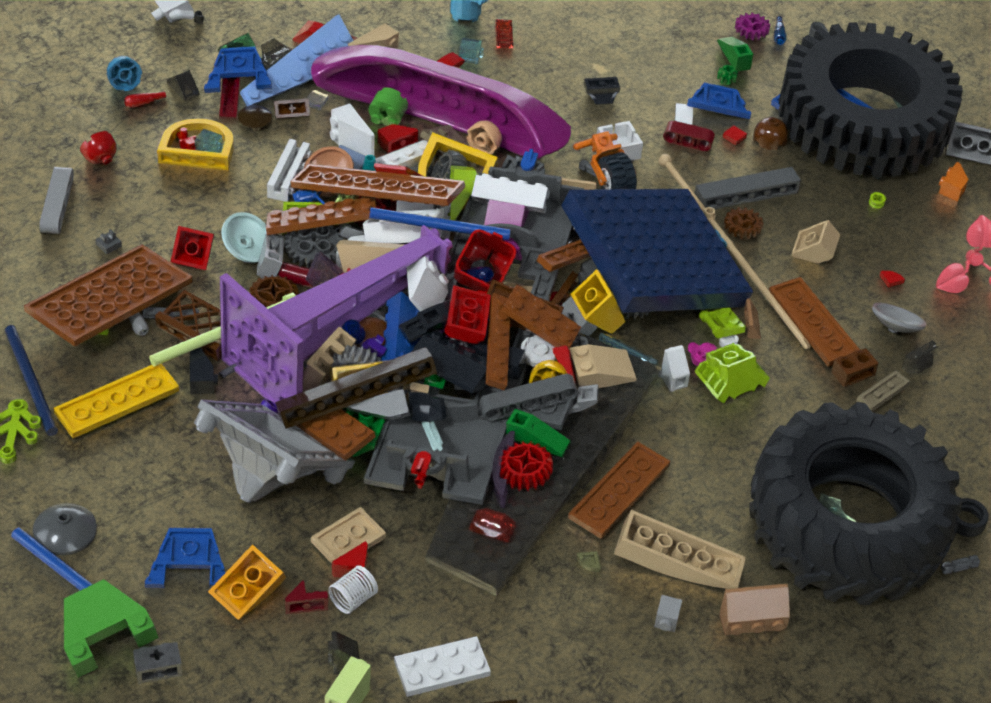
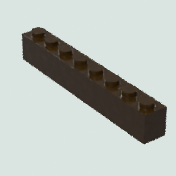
[275,347,437,429]

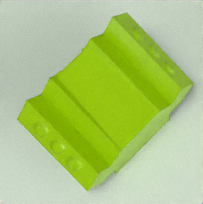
[694,343,770,403]

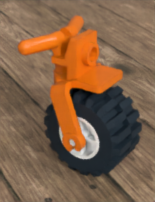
[573,131,637,189]

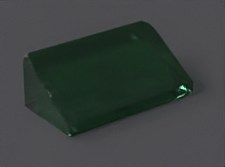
[217,33,256,52]

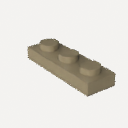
[856,370,910,412]

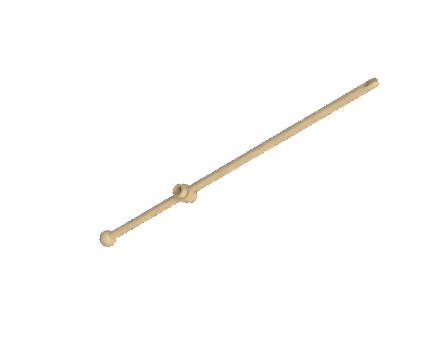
[658,154,811,350]

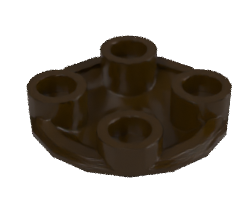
[238,105,272,132]

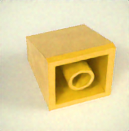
[570,269,625,334]

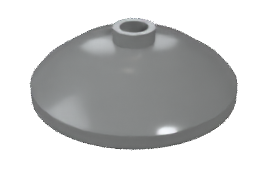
[872,303,926,334]

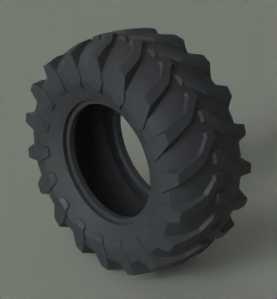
[749,402,962,605]

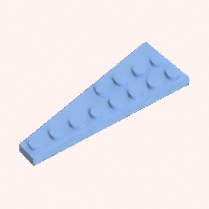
[240,14,353,106]

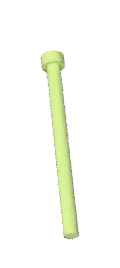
[149,292,296,367]

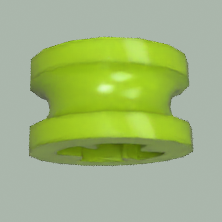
[869,192,886,209]

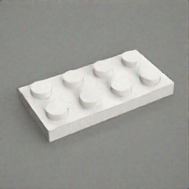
[394,636,491,697]

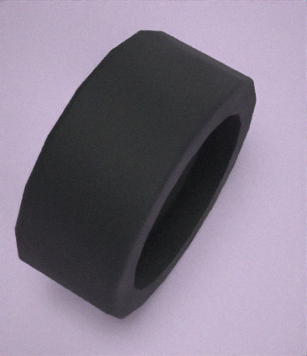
[956,498,989,537]

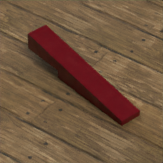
[219,43,243,120]

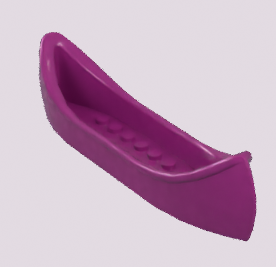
[311,45,571,160]

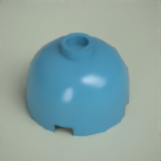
[106,56,142,91]

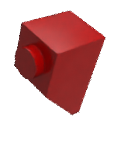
[377,124,418,154]

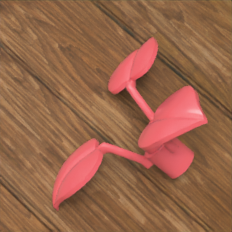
[936,215,991,293]

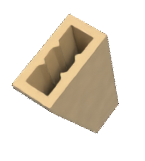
[336,240,404,273]

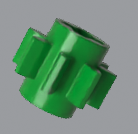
[717,65,738,86]

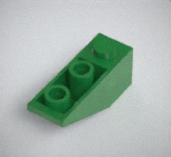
[717,37,754,72]
[506,409,570,457]

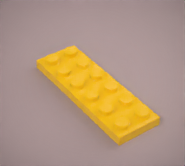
[53,364,179,439]

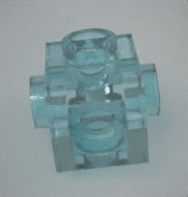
[195,129,224,153]

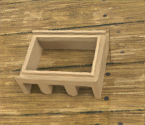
[303,327,356,392]

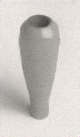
[129,312,149,336]

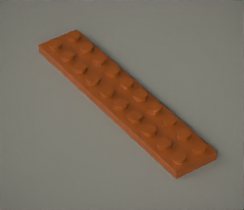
[290,164,465,206]

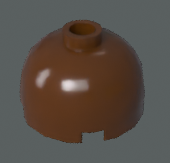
[753,117,788,150]

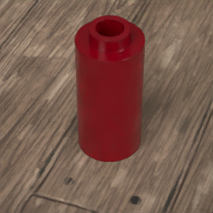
[277,262,320,288]

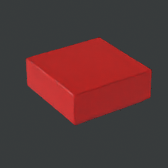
[723,125,747,146]

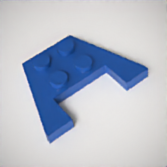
[204,46,272,93]
[145,528,225,589]

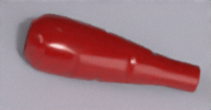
[124,91,166,108]

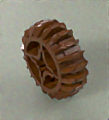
[249,274,299,307]

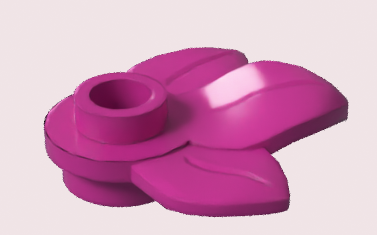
[687,342,717,366]

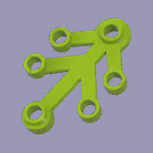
[0,399,41,464]

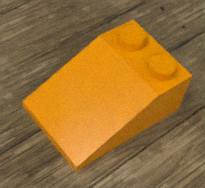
[208,544,287,620]

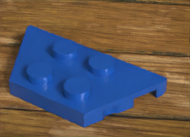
[686,82,751,119]

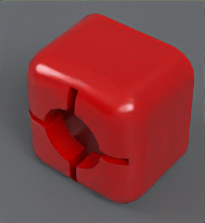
[454,229,516,291]

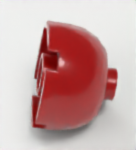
[80,131,117,165]

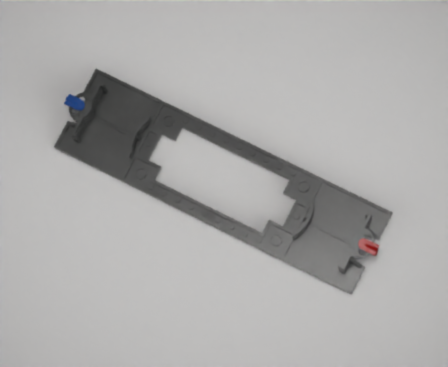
[364,149,584,505]

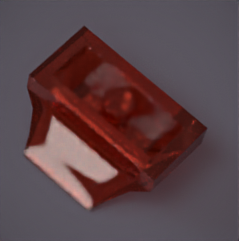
[469,508,516,543]

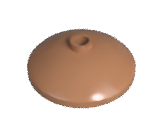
[303,146,354,197]

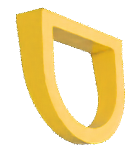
[157,119,234,171]
[418,132,498,209]

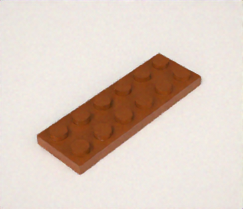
[266,197,377,235]
[769,277,860,367]
[568,442,670,539]

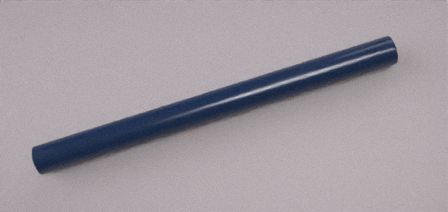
[5,325,58,436]

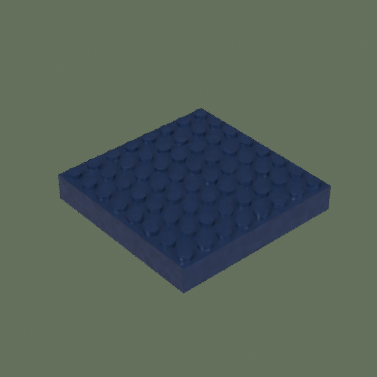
[561,189,753,313]

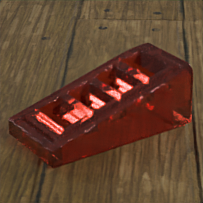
[494,19,513,48]

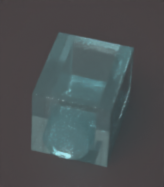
[459,38,484,64]

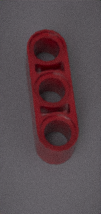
[663,121,715,151]

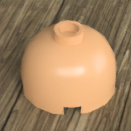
[466,120,502,155]

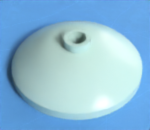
[221,212,266,263]

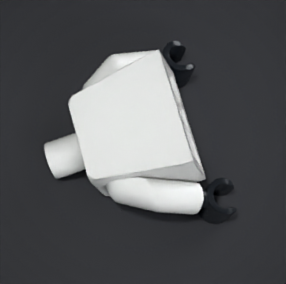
[151,0,204,24]

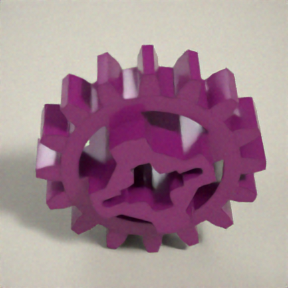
[734,12,771,40]

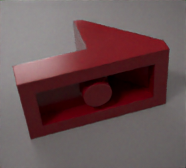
[285,580,328,615]

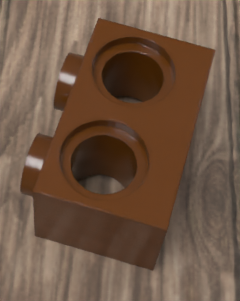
[831,348,879,387]

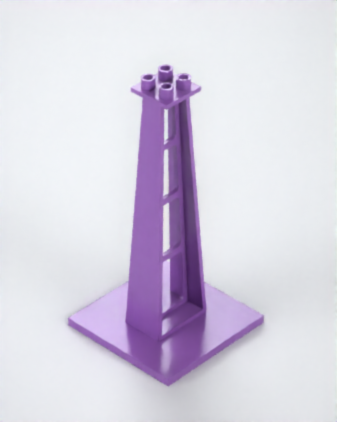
[220,225,453,403]

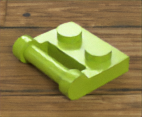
[699,308,745,338]

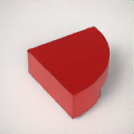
[879,271,905,288]

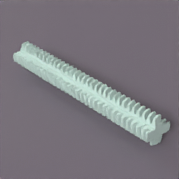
[421,421,443,451]

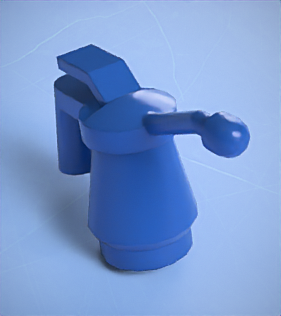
[293,189,325,204]

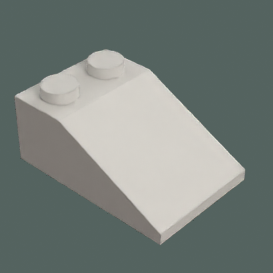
[330,104,375,156]
[407,256,449,311]

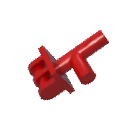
[176,127,198,150]

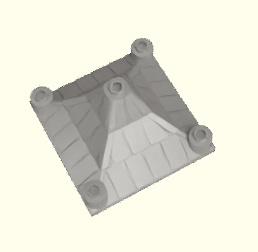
[194,400,355,503]

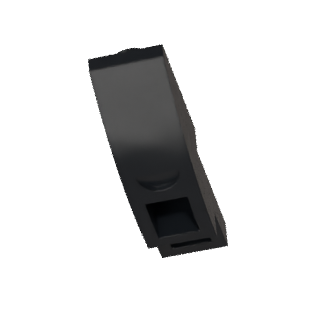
[399,300,450,343]

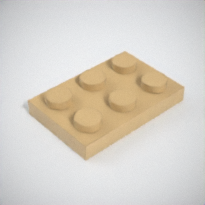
[311,507,386,563]

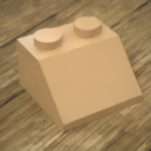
[791,220,840,264]

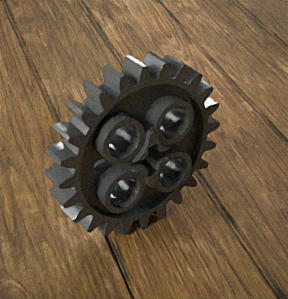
[284,225,344,269]

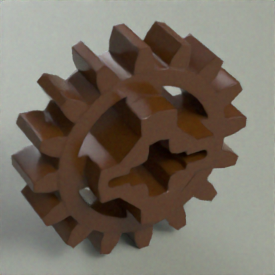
[724,207,764,240]

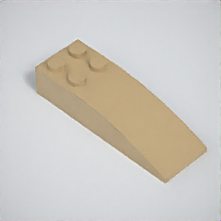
[614,510,746,589]

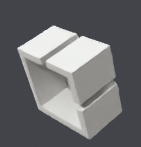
[597,121,643,161]

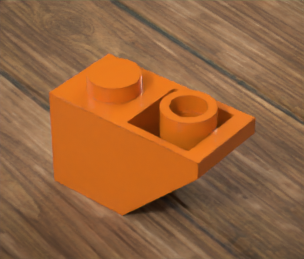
[939,162,969,202]

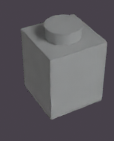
[654,595,682,632]

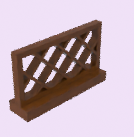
[155,290,221,361]

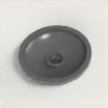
[33,503,97,555]

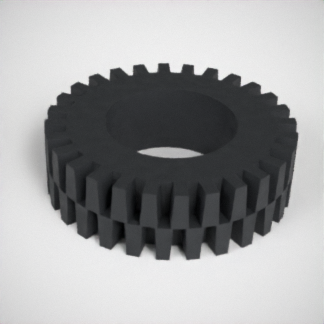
[778,22,963,177]

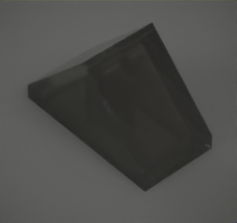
[167,70,200,101]

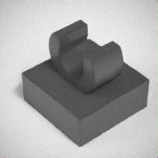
[95,229,122,254]

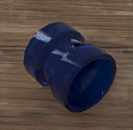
[342,319,366,344]

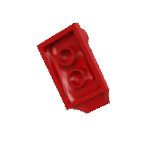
[445,285,491,344]

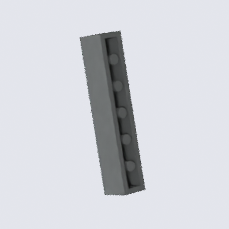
[694,167,801,209]

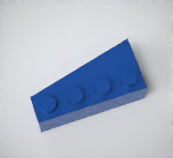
[381,292,421,361]

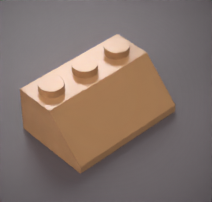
[719,584,790,635]

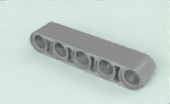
[39,167,74,234]

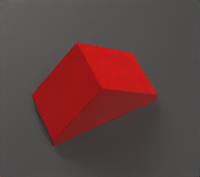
[332,541,368,580]

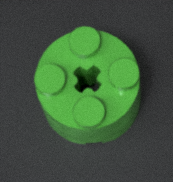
[369,87,408,126]

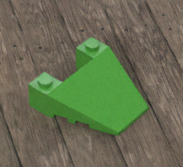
[64,579,159,678]

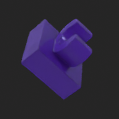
[360,334,387,357]

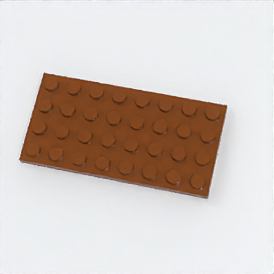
[24,244,193,347]

